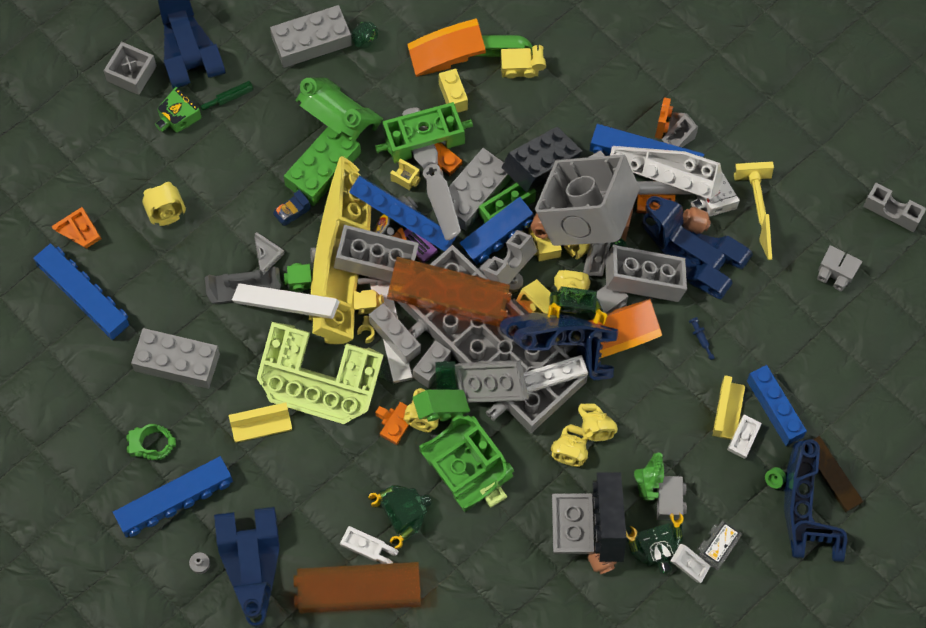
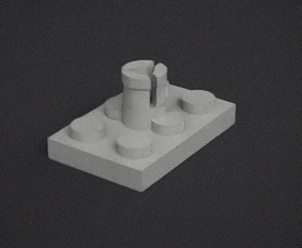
[552,493,594,554]

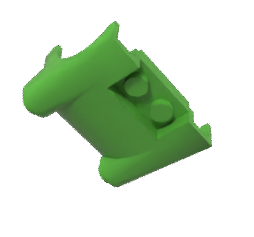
[295,78,383,142]
[419,415,514,512]

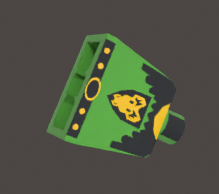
[155,87,202,132]

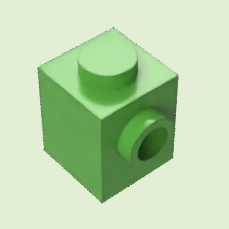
[284,263,312,292]

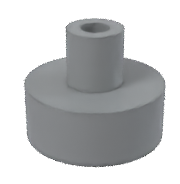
[506,273,523,292]
[189,552,210,574]

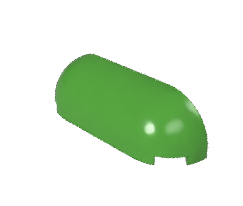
[473,35,533,57]

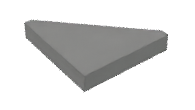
[254,232,284,276]

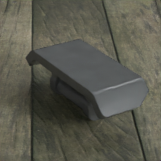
[205,267,281,304]

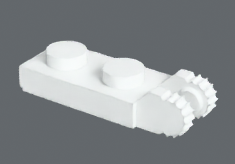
[340,526,399,567]

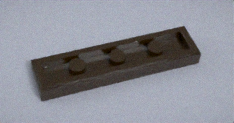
[804,436,863,513]

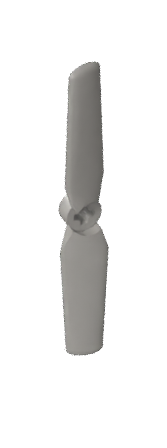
[402,107,461,240]

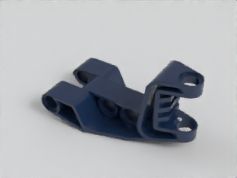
[158,0,226,89]
[642,196,753,299]
[500,312,618,380]
[784,439,847,562]
[214,507,280,628]

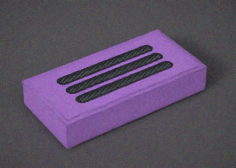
[404,229,437,264]

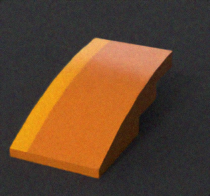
[408,19,486,77]
[589,299,662,359]

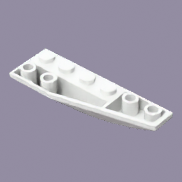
[610,146,723,199]

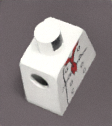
[691,173,740,216]

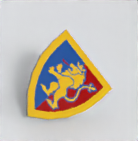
[373,214,394,236]

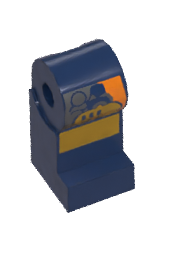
[273,190,311,226]

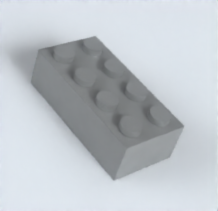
[270,5,352,68]
[448,148,512,231]
[334,225,419,286]
[605,245,687,302]
[131,328,220,389]

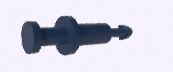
[689,317,715,360]

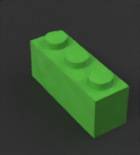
[478,183,536,224]
[412,390,470,422]

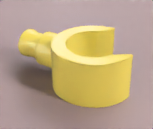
[357,316,375,344]

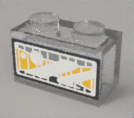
[698,521,742,570]

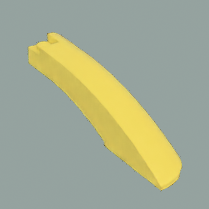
[309,156,371,344]

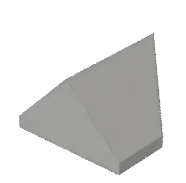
[662,112,698,147]

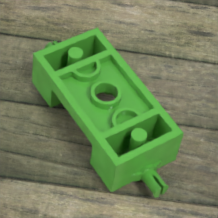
[375,102,473,163]

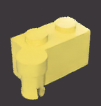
[501,45,546,79]

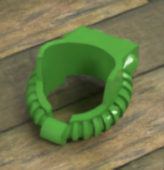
[127,424,176,460]
[634,452,664,501]

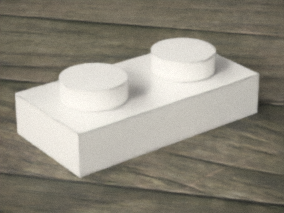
[727,415,762,459]
[671,544,711,583]

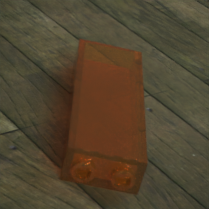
[386,257,512,327]
[294,562,421,613]

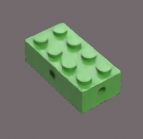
[284,127,361,206]

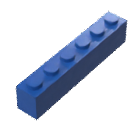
[590,124,704,157]
[349,175,456,251]
[33,243,129,340]
[113,456,233,537]

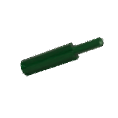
[200,81,254,110]

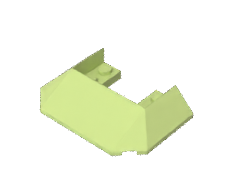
[257,322,384,424]

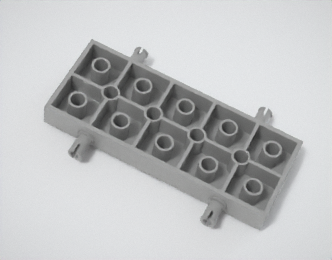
[397,245,588,433]

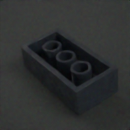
[501,127,583,192]
[592,472,626,562]

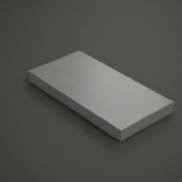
[454,360,529,402]

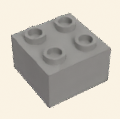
[104,42,156,95]

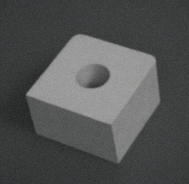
[535,154,640,246]

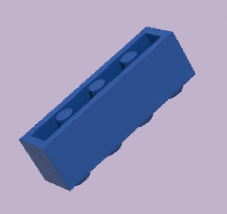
[460,197,535,265]
[747,365,807,446]

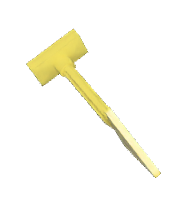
[734,162,774,260]

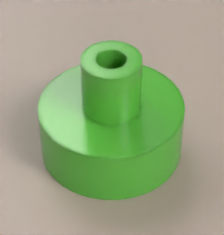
[765,467,786,489]

